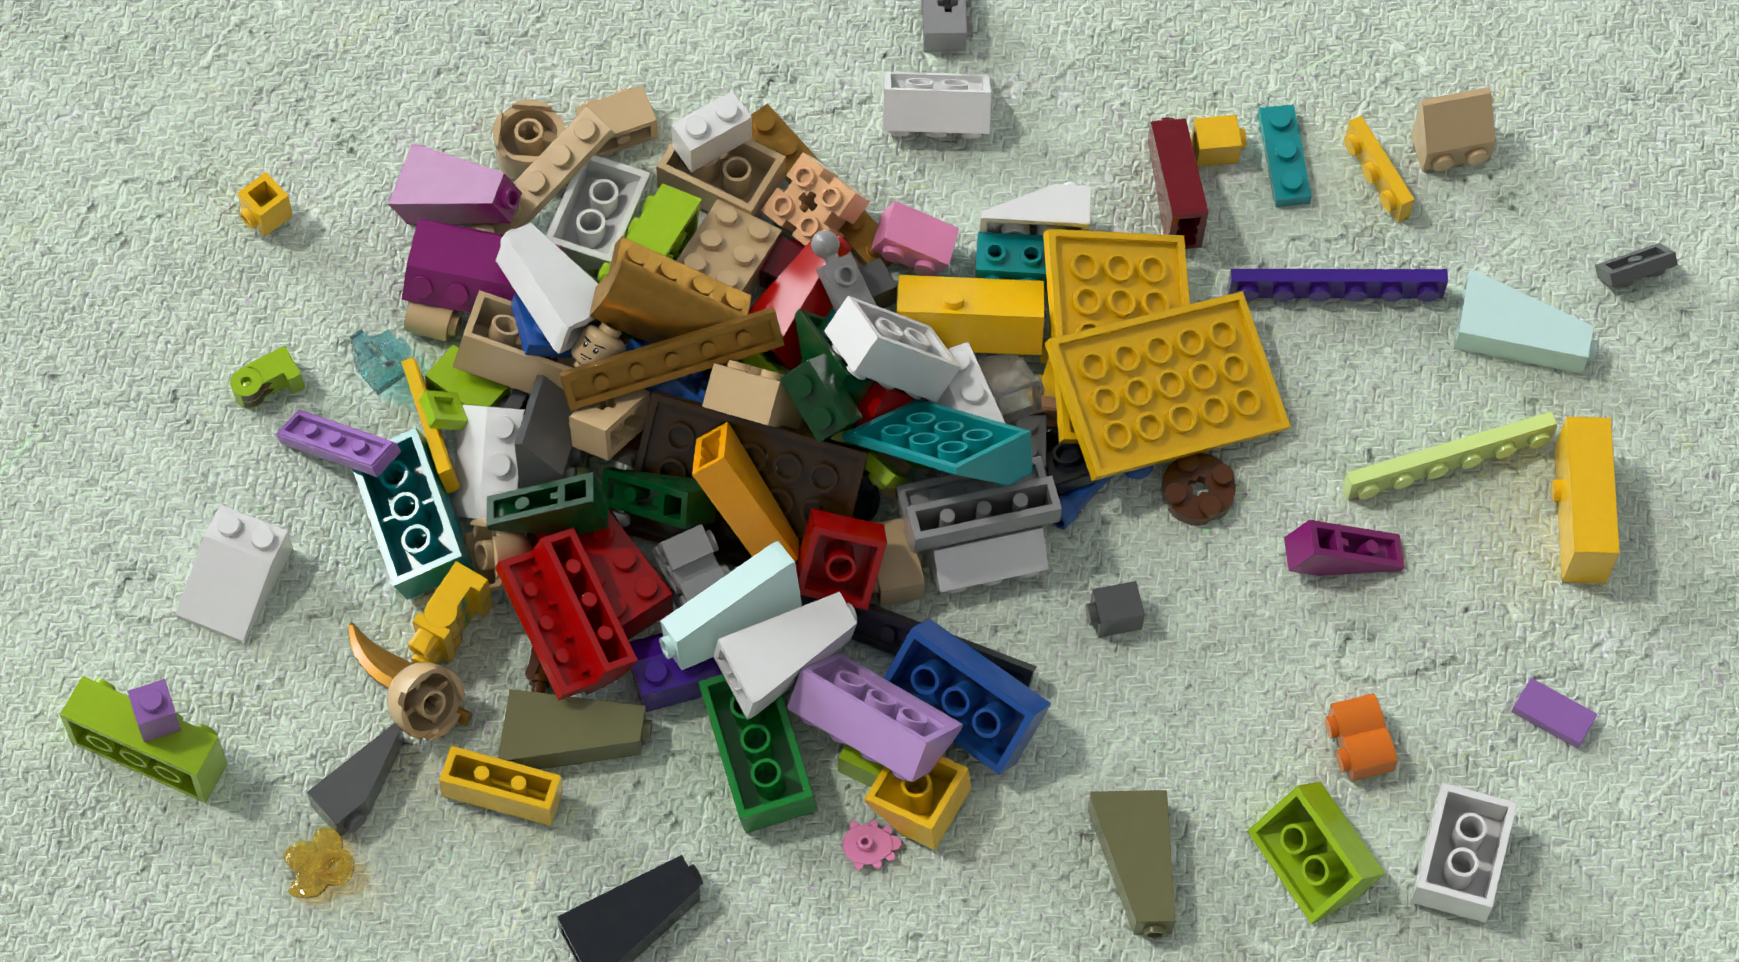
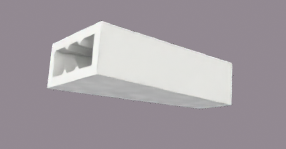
[496,223,602,354]
[713,592,857,719]

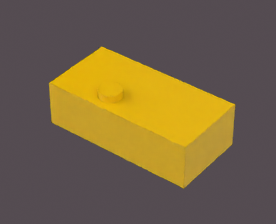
[897,275,1044,355]
[1551,417,1620,583]

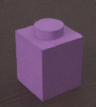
[127,679,181,742]

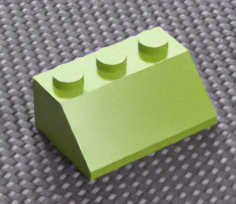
[1247,781,1385,924]

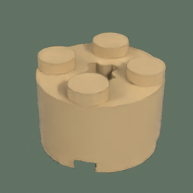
[493,99,565,180]

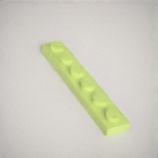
[1342,411,1557,501]

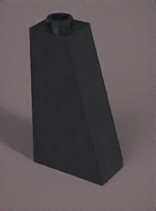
[557,855,703,962]

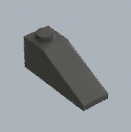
[307,723,405,838]

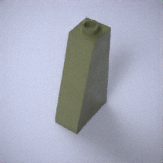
[498,689,652,770]
[1088,790,1175,939]

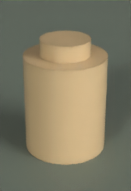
[404,301,462,342]

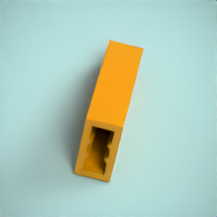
[692,422,799,562]

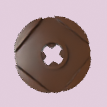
[1161,453,1236,526]

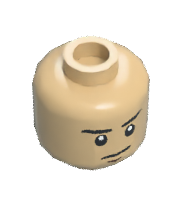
[571,322,626,367]

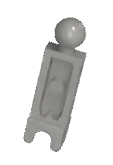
[811,230,877,313]

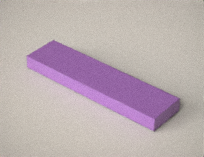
[275,410,401,477]

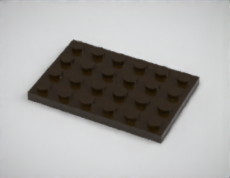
[622,390,870,566]

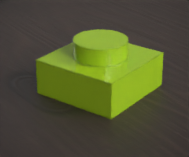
[419,390,468,430]

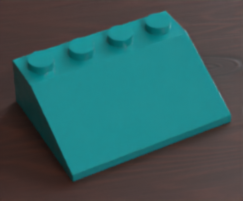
[843,399,1033,486]

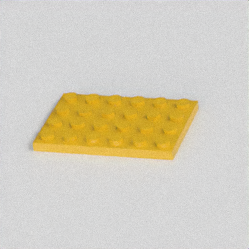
[1043,229,1190,444]
[1044,291,1291,481]

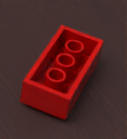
[527,511,673,640]

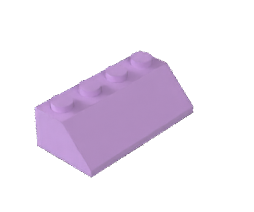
[787,653,963,782]

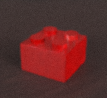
[796,509,887,610]

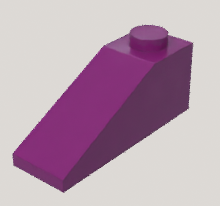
[1284,520,1405,576]

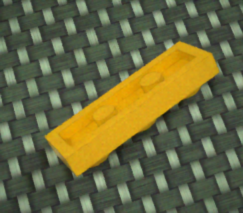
[1344,115,1415,222]

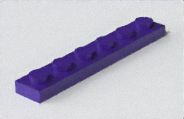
[1227,269,1448,302]

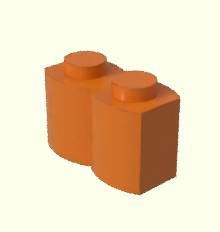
[1325,693,1398,782]

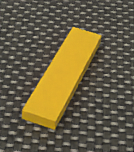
[401,357,460,494]

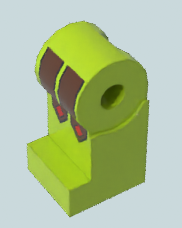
[230,345,305,409]

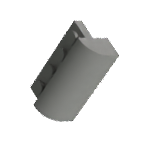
[895,456,1062,553]

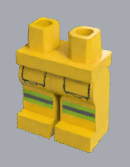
[408,561,493,665]

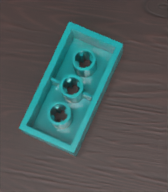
[353,428,475,600]

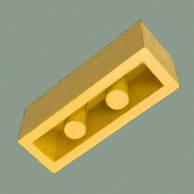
[439,746,563,826]

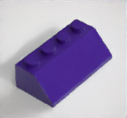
[629,633,723,712]

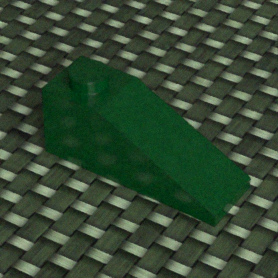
[794,308,874,406]
[602,467,716,530]
[486,472,609,535]

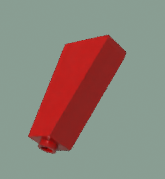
[748,234,858,371]

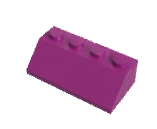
[402,219,562,313]

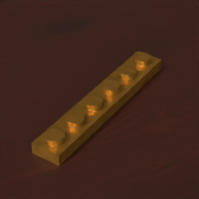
[751,103,893,268]
[559,307,785,411]

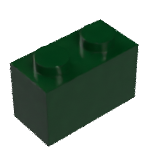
[779,354,864,443]

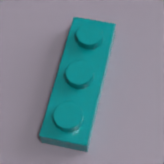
[1258,104,1312,207]

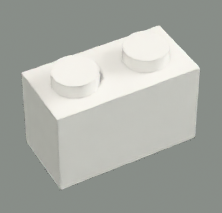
[671,91,752,172]

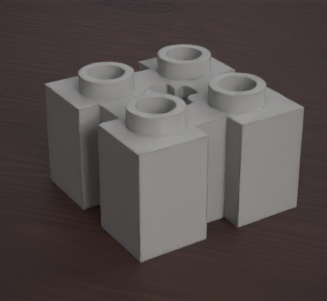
[651,524,730,608]

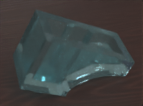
[350,329,413,395]

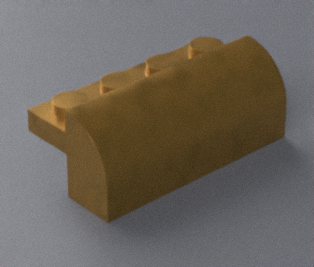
[589,236,751,371]

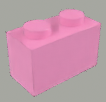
[871,201,959,276]

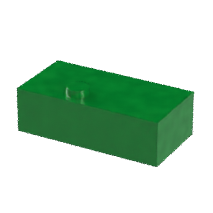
[698,674,819,833]

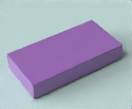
[1511,678,1597,749]

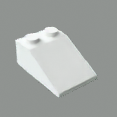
[979,182,1091,235]
[175,504,293,644]

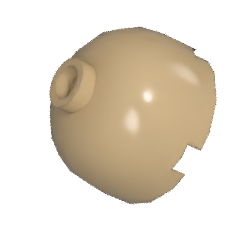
[464,517,533,592]
[386,662,465,740]

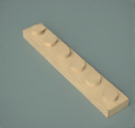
[471,106,615,234]

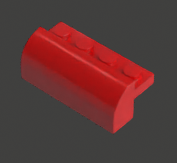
[495,528,638,701]

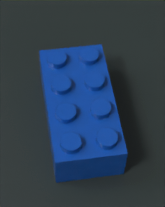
[884,618,1051,775]

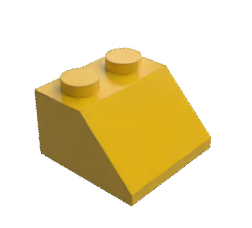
[864,756,972,850]

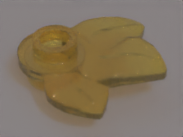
[283,827,355,898]

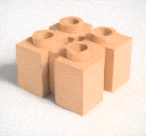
[761,152,870,246]

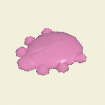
[842,820,902,870]

